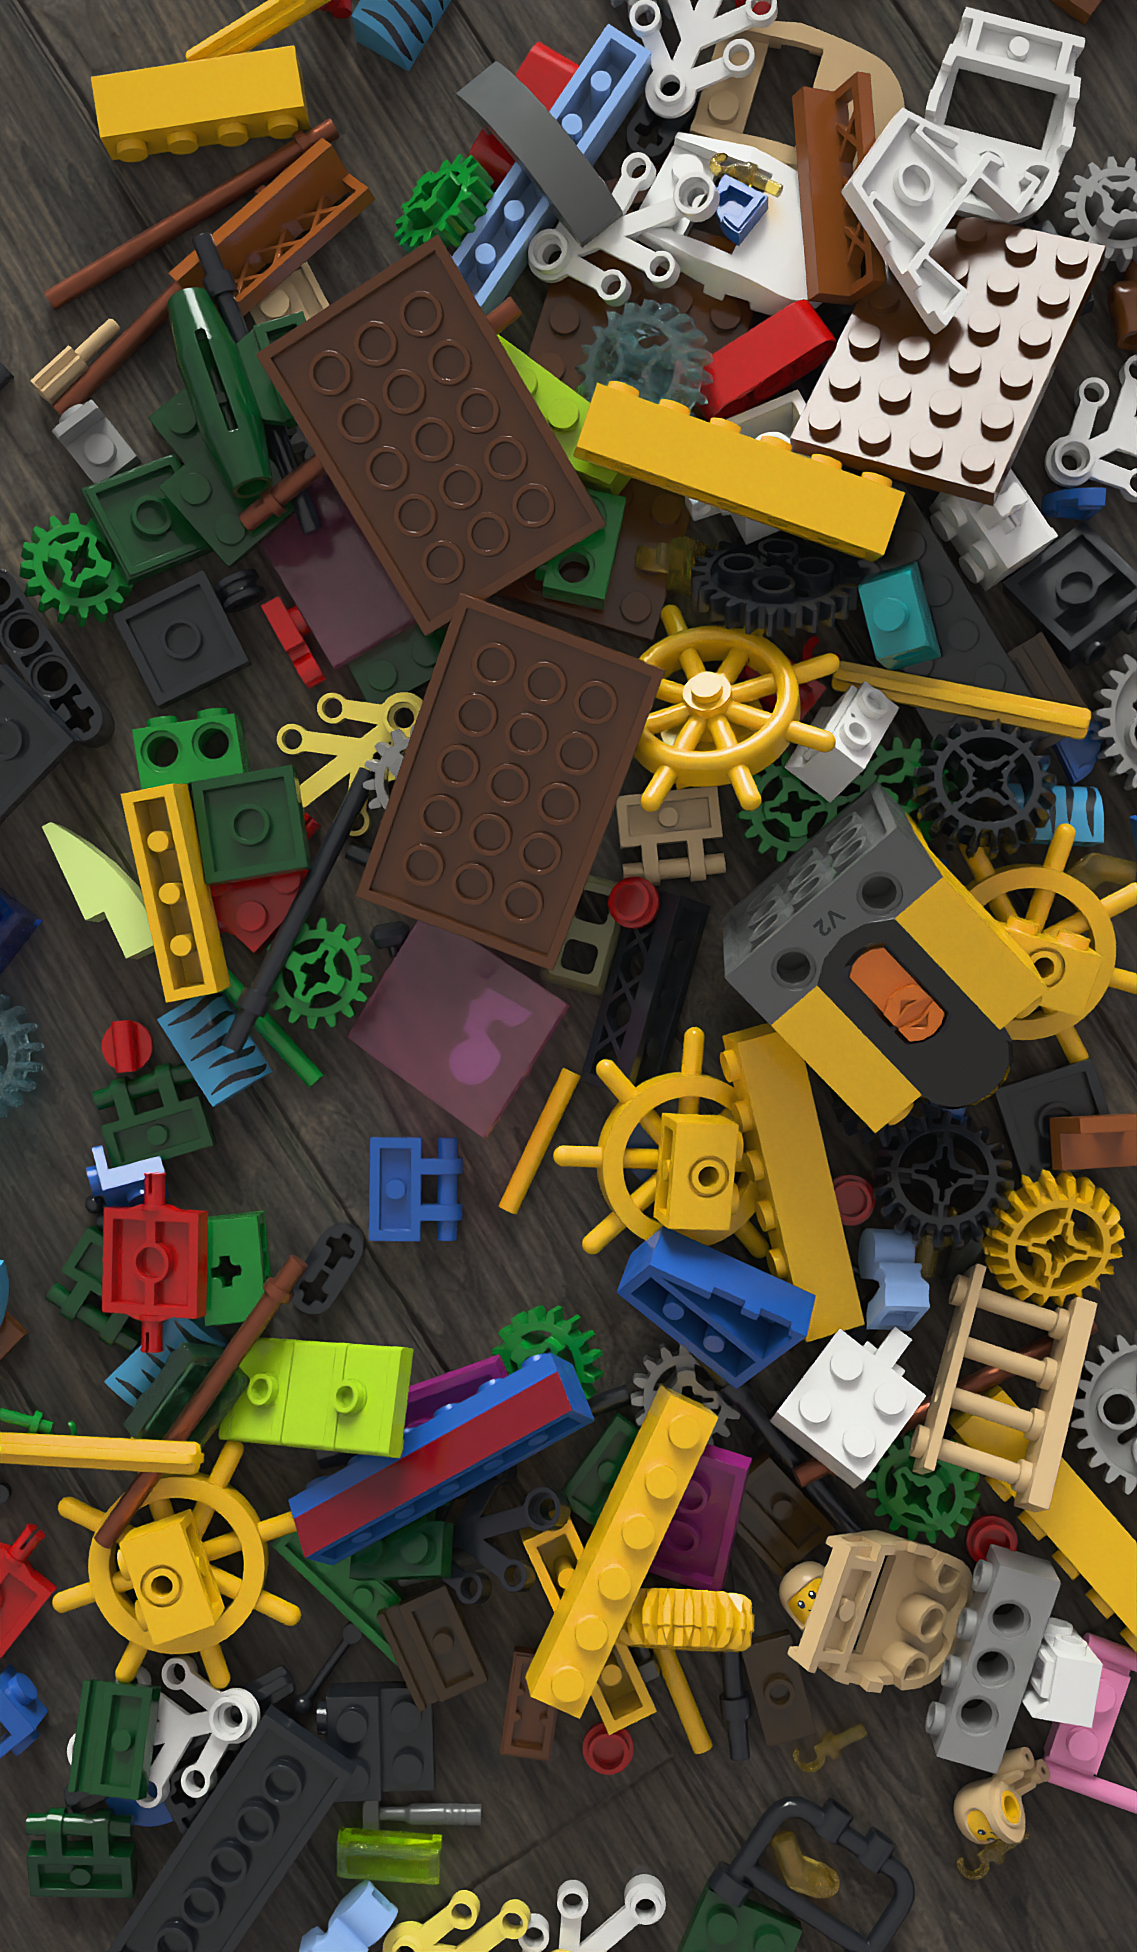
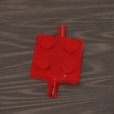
[209,812,327,955]
[102,1172,208,1353]
[0,1523,57,1659]

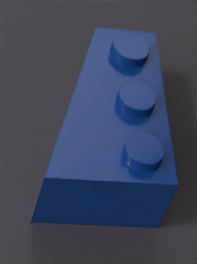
[616,1226,816,1389]

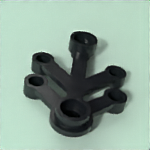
[435,1464,571,1604]

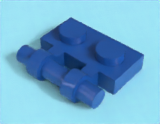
[369,1137,463,1241]

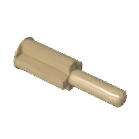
[30,319,120,404]

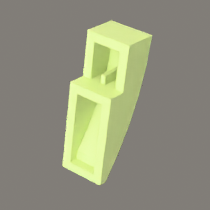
[42,822,155,959]

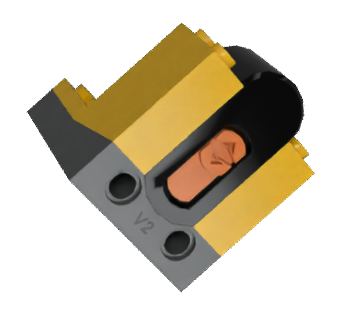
[722,781,1048,1133]

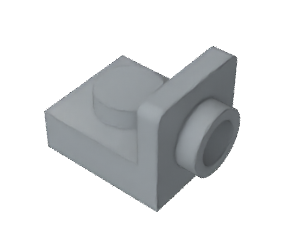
[52,400,141,484]

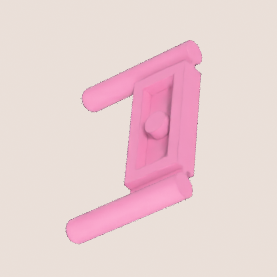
[1041,1632,1137,1814]

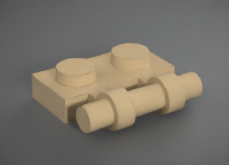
[616,786,726,886]

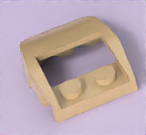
[689,21,905,173]
[787,1530,974,1693]

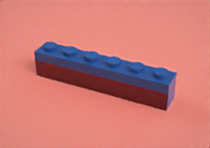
[288,1352,595,1566]

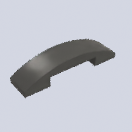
[456,61,623,248]

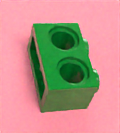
[535,488,627,610]
[132,708,251,791]

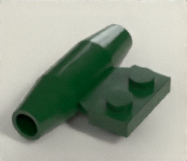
[167,287,306,498]

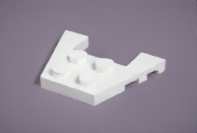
[841,108,1041,334]

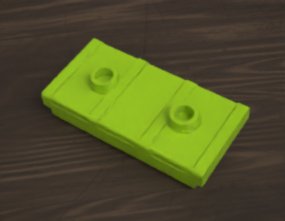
[219,1337,414,1458]

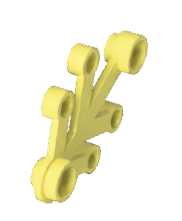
[277,692,423,836]
[383,1890,571,1952]

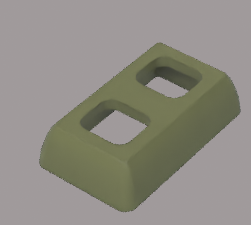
[540,875,623,996]

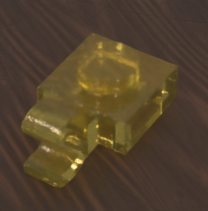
[635,537,719,598]

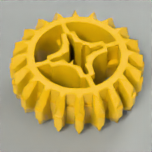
[981,1168,1125,1308]
[616,1588,754,1652]

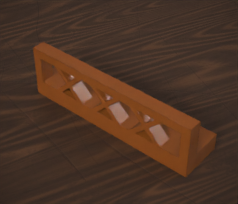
[792,71,887,306]
[168,138,375,316]
[1049,1113,1137,1170]

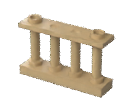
[909,1263,1098,1512]

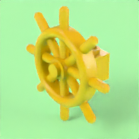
[634,605,840,812]
[959,823,1137,1077]
[553,1027,770,1258]
[52,1433,301,1689]

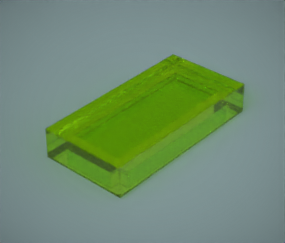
[337,1827,442,1885]

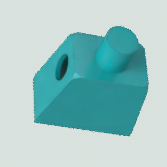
[858,561,941,670]

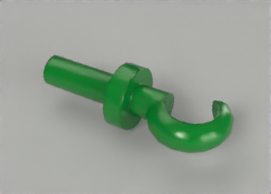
[0,1407,77,1436]

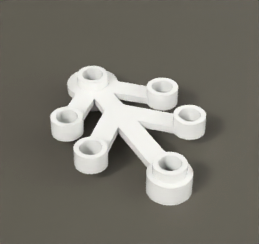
[629,0,778,119]
[528,152,720,307]
[1044,355,1137,502]
[67,1655,260,1808]
[518,1874,666,1952]

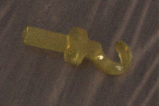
[709,152,783,198]
[793,1723,868,1772]
[957,1829,1030,1880]

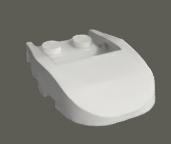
[925,7,1085,225]
[630,132,823,316]

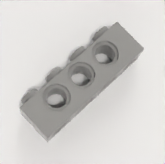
[925,1544,1061,1774]

